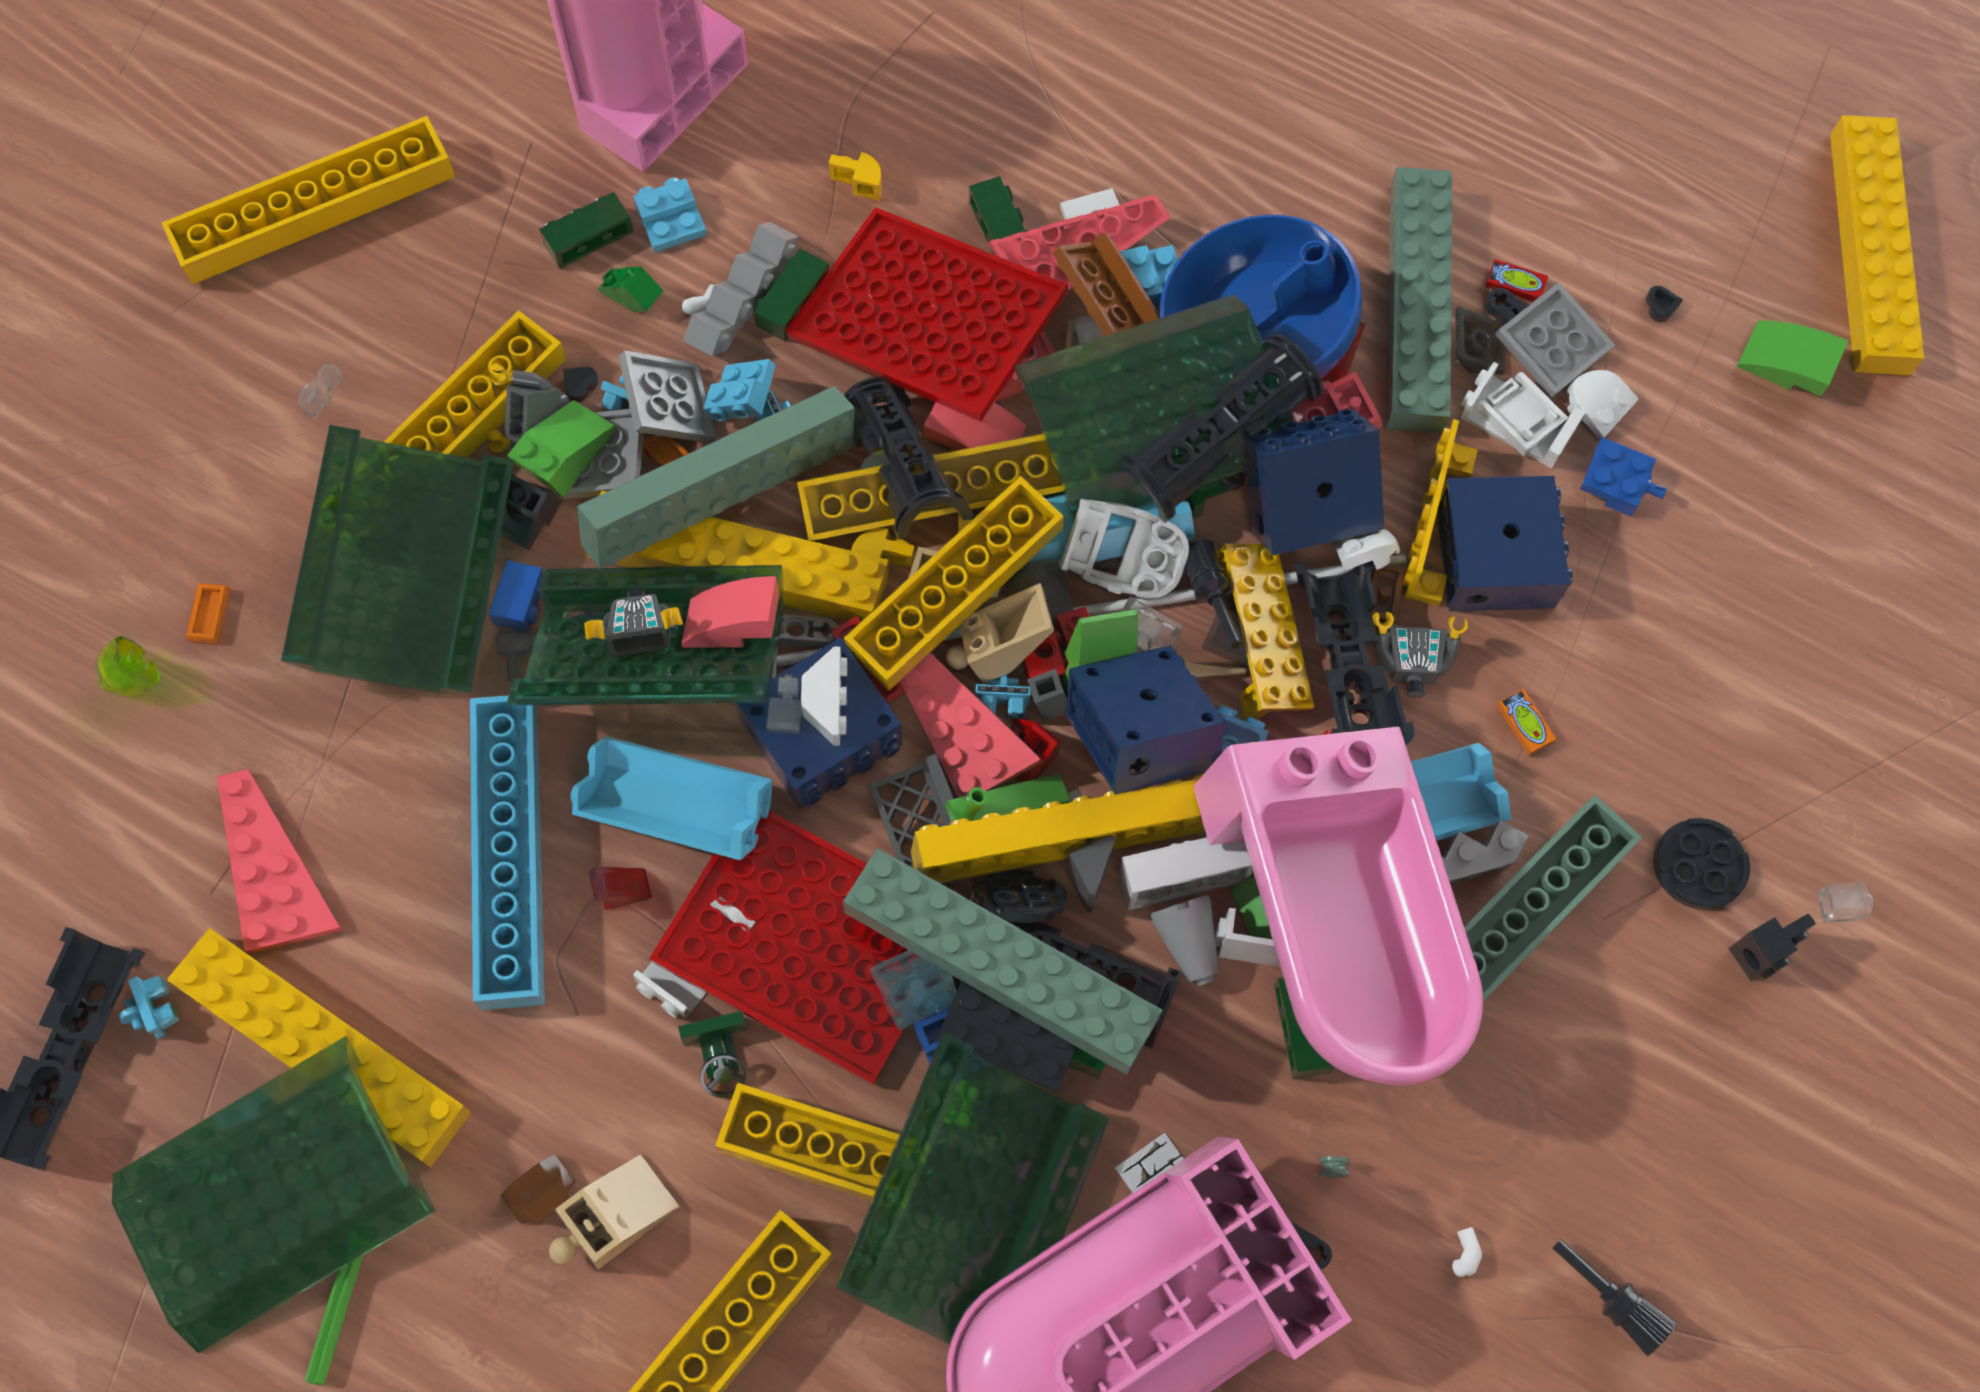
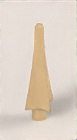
[1184,661,1247,682]

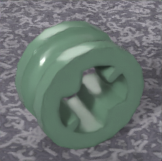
[1320,1156,1350,1178]

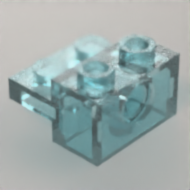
[869,950,955,1030]

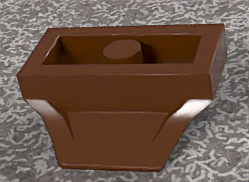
[1370,564,1405,626]
[500,1154,575,1224]

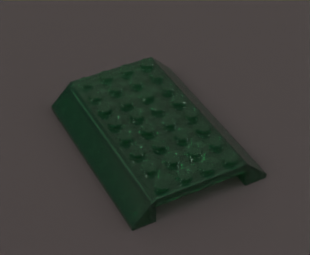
[1014,294,1293,524]
[281,424,514,694]
[507,565,783,706]
[835,1032,1110,1345]
[112,1036,436,1353]

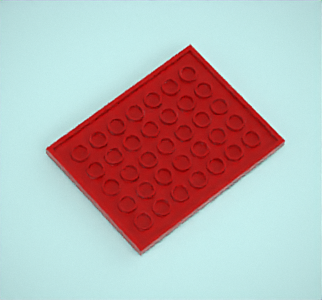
[785,207,1069,421]
[649,810,939,1086]

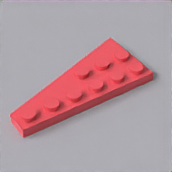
[987,194,1171,290]
[900,652,1044,798]
[217,769,343,955]

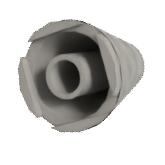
[1149,895,1219,986]

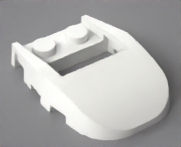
[1058,499,1189,598]

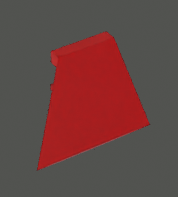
[1011,719,1060,782]

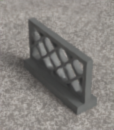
[869,754,956,885]

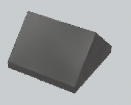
[1066,836,1116,912]

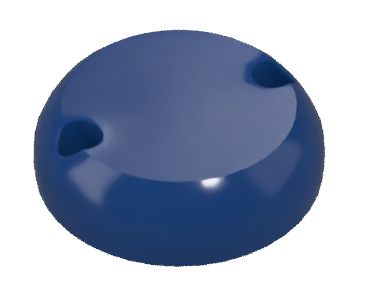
[1160,215,1362,401]

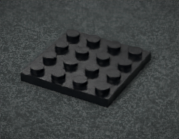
[936,951,1107,1093]

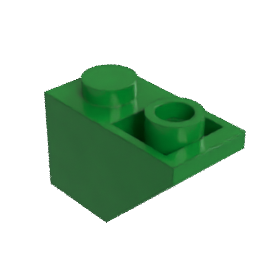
[598,266,664,312]

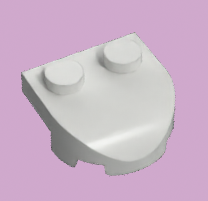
[1567,370,1639,439]
[1332,529,1400,571]

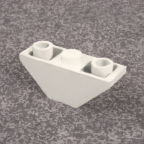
[801,647,847,746]

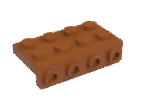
[1052,233,1162,347]

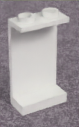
[1460,362,1585,468]
[633,897,755,1019]
[1215,908,1281,967]

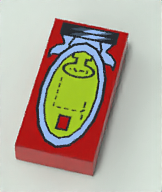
[1485,259,1548,302]

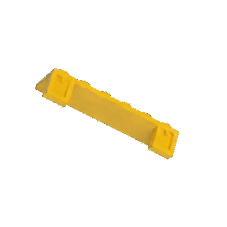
[1402,419,1478,606]
[1216,543,1314,722]

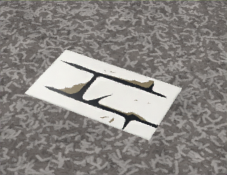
[1115,1133,1184,1193]

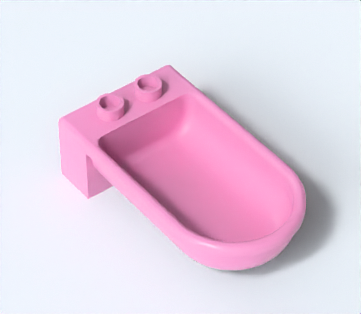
[547,0,748,173]
[1193,727,1483,1086]
[946,1136,1352,1392]

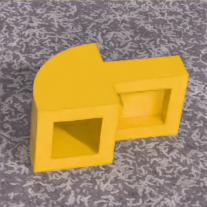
[828,152,882,201]
[851,528,915,569]

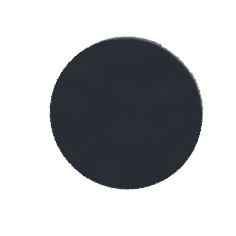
[1654,818,1750,910]
[971,869,1067,923]

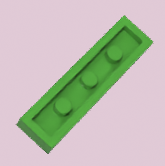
[945,773,1071,822]

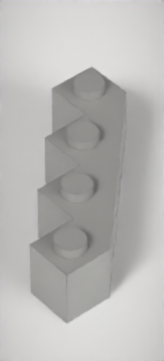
[683,222,799,356]
[1441,820,1528,884]

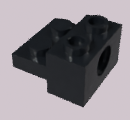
[477,468,562,551]
[1728,913,1816,981]

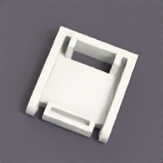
[1477,372,1568,456]

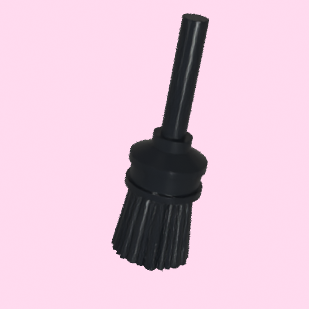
[1184,539,1242,648]
[1552,1239,1677,1356]

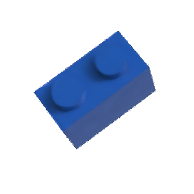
[489,560,548,633]

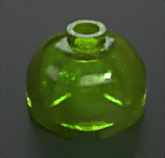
[96,636,160,697]

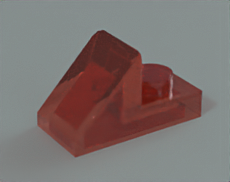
[588,867,652,910]

